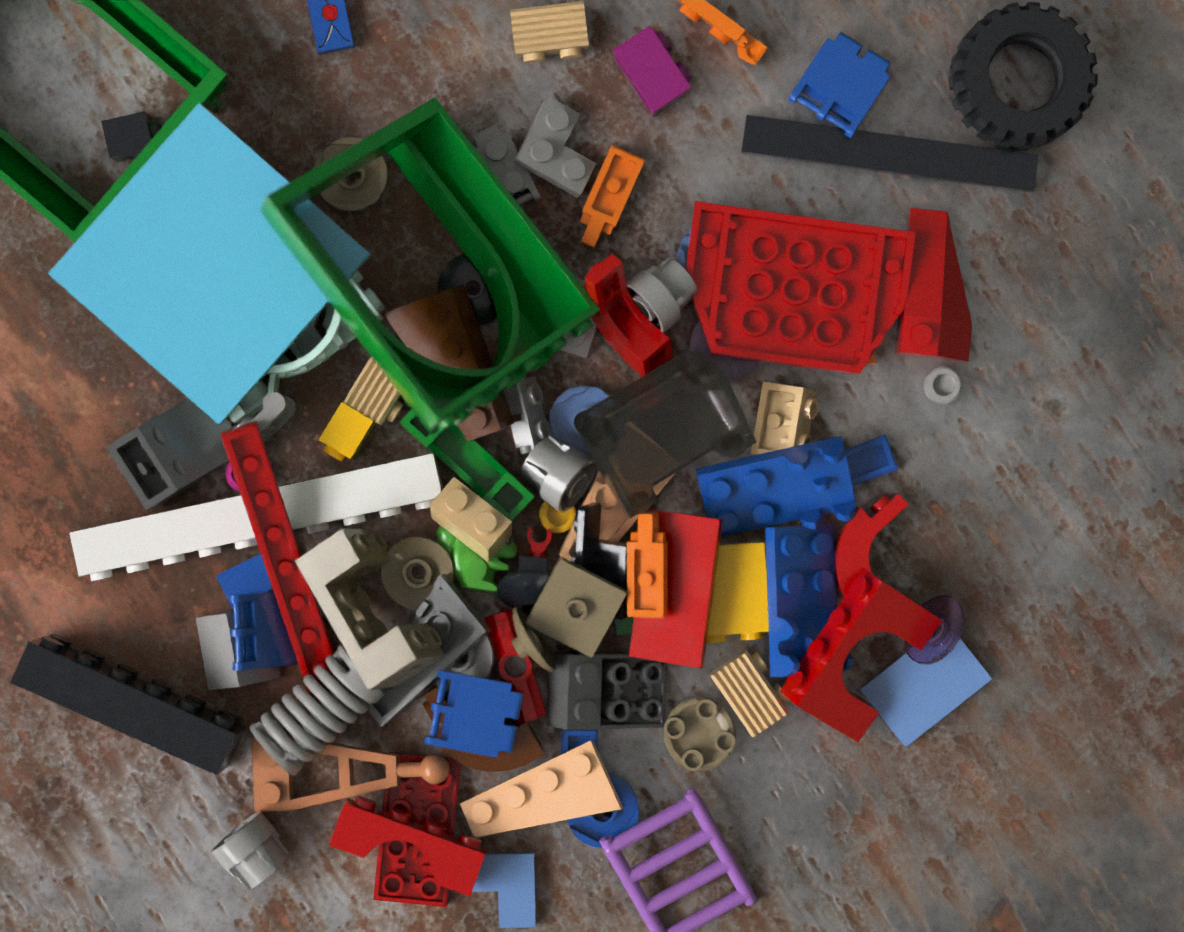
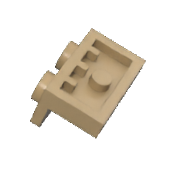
[750,382,818,455]

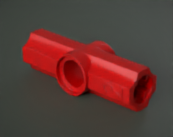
[485,608,547,724]

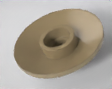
[381,536,454,610]
[511,606,556,673]

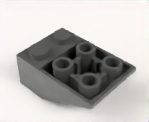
[106,399,233,510]
[547,651,667,730]

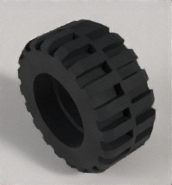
[949,2,1098,150]

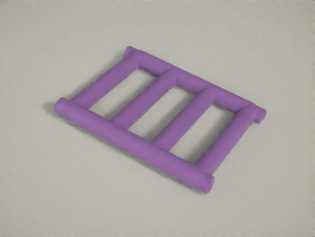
[599,788,758,932]

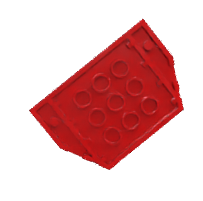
[685,201,916,375]

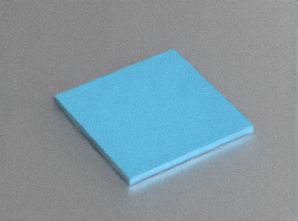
[48,103,371,425]

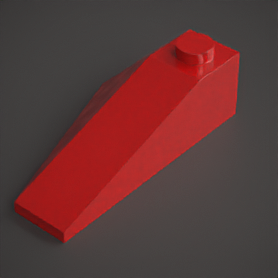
[895,208,972,362]

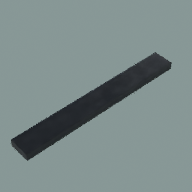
[741,115,1039,193]

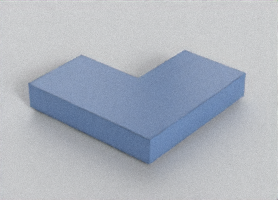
[472,852,536,928]

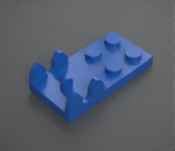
[696,436,857,537]
[765,525,854,677]

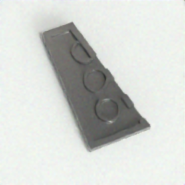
[367,574,491,727]

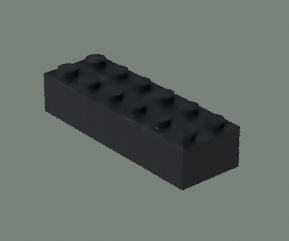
[10,634,246,775]

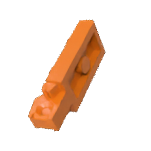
[677,0,768,66]
[580,145,645,250]
[627,512,667,618]

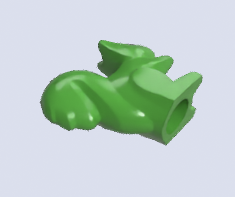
[436,525,517,594]

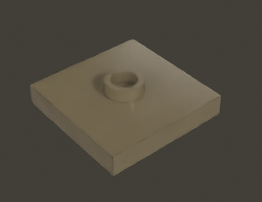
[525,556,627,658]

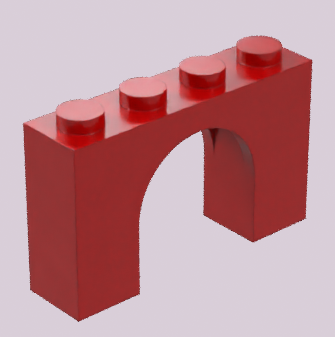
[780,568,943,742]

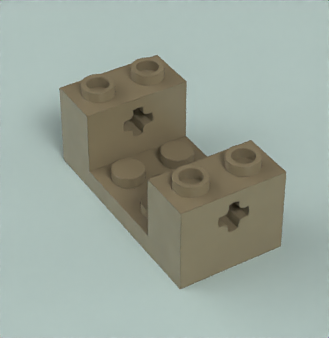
[295,529,445,691]

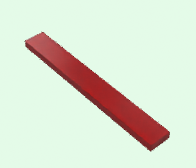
[220,421,346,706]

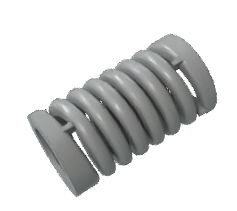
[249,644,386,776]

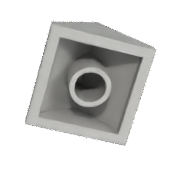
[196,611,282,690]

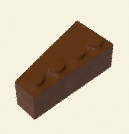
[384,284,515,441]

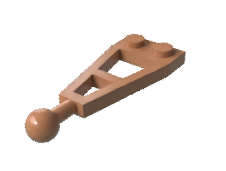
[251,735,450,812]

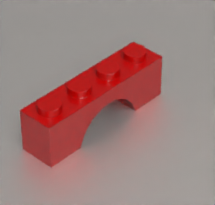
[329,796,487,897]

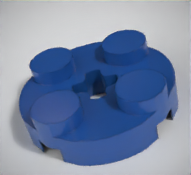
[567,773,639,848]

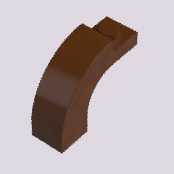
[423,686,545,772]

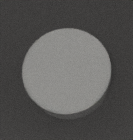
[924,367,962,404]

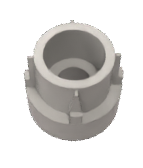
[626,257,698,333]
[521,435,598,513]
[211,811,289,890]

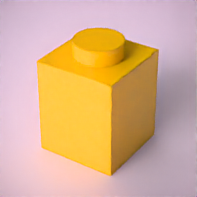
[319,402,376,462]

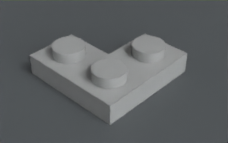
[513,96,596,198]

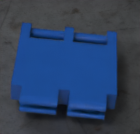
[788,32,891,139]
[229,591,298,671]
[424,669,524,758]

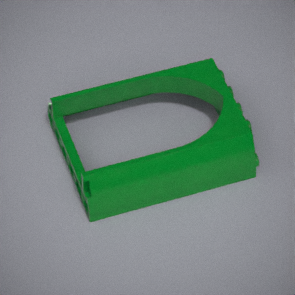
[0,0,228,242]
[261,97,600,434]

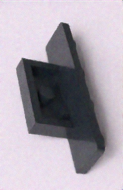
[570,502,628,654]

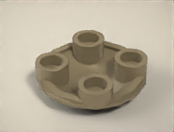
[663,697,737,771]

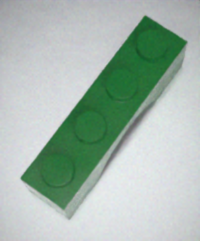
[399,409,535,521]

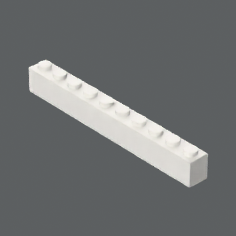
[70,453,443,581]

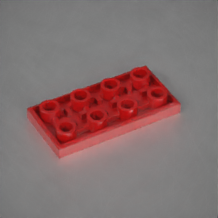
[629,509,723,668]
[373,752,461,907]

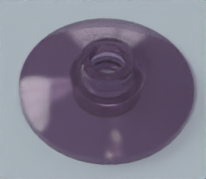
[904,595,965,665]

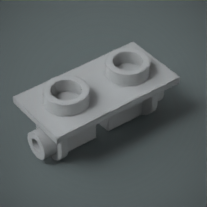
[503,376,552,455]

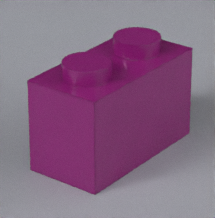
[612,26,692,117]

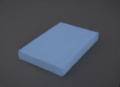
[859,620,992,747]

